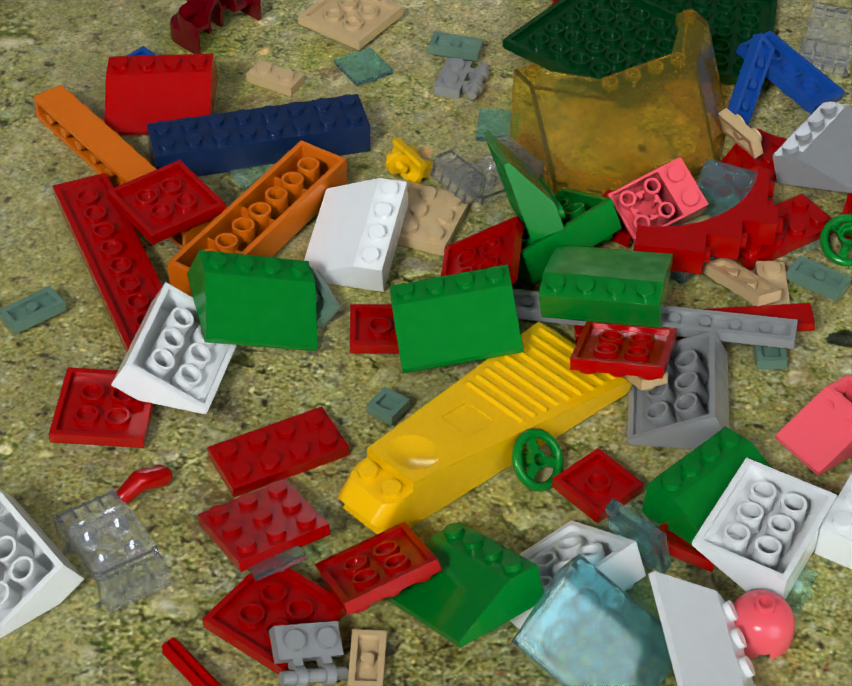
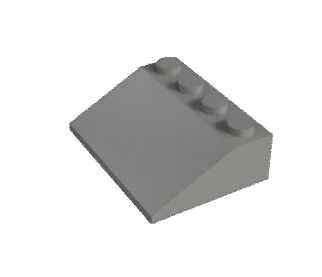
[772,101,852,193]
[627,330,729,449]

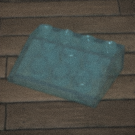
[512,553,672,686]

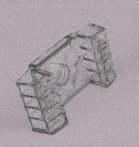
[799,1,852,77]
[429,135,544,205]
[53,490,171,614]

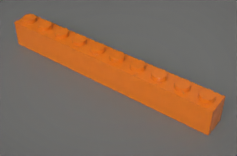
[33,85,214,249]

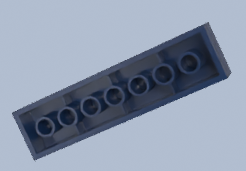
[146,94,370,177]

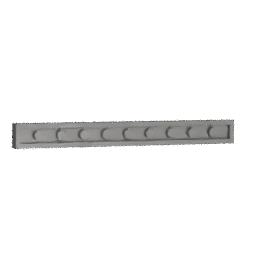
[513,289,798,349]

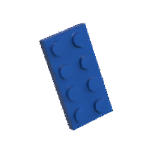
[736,30,846,114]

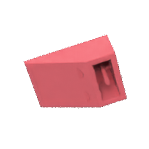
[607,157,709,242]
[775,374,852,476]

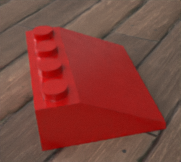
[104,54,218,136]

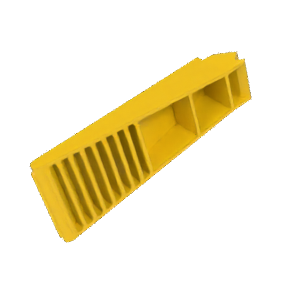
[337,321,632,534]

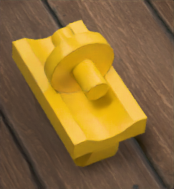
[385,138,434,184]

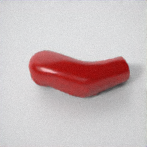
[115,464,173,506]

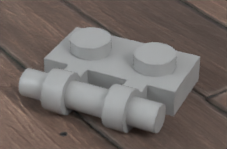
[434,57,490,100]
[269,621,348,686]

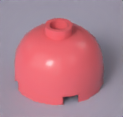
[733,589,795,659]

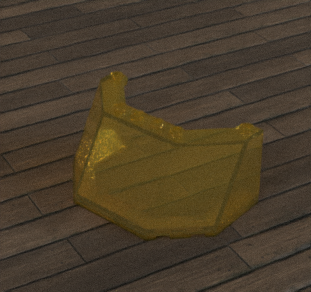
[509,8,726,196]

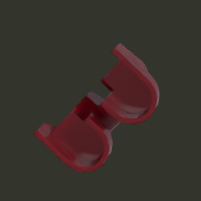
[170,0,262,54]

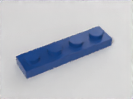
[727,33,775,126]

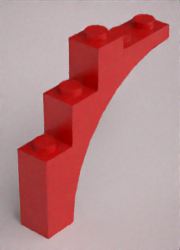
[634,168,783,274]

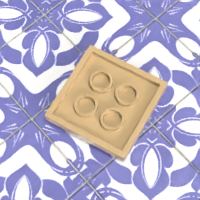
[298,0,403,50]
[393,178,472,256]

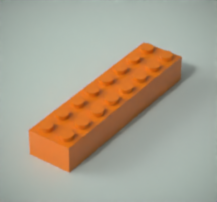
[167,140,347,297]

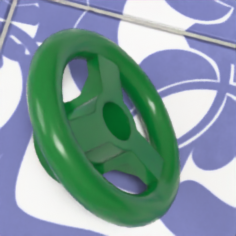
[820,214,852,267]
[512,428,563,492]

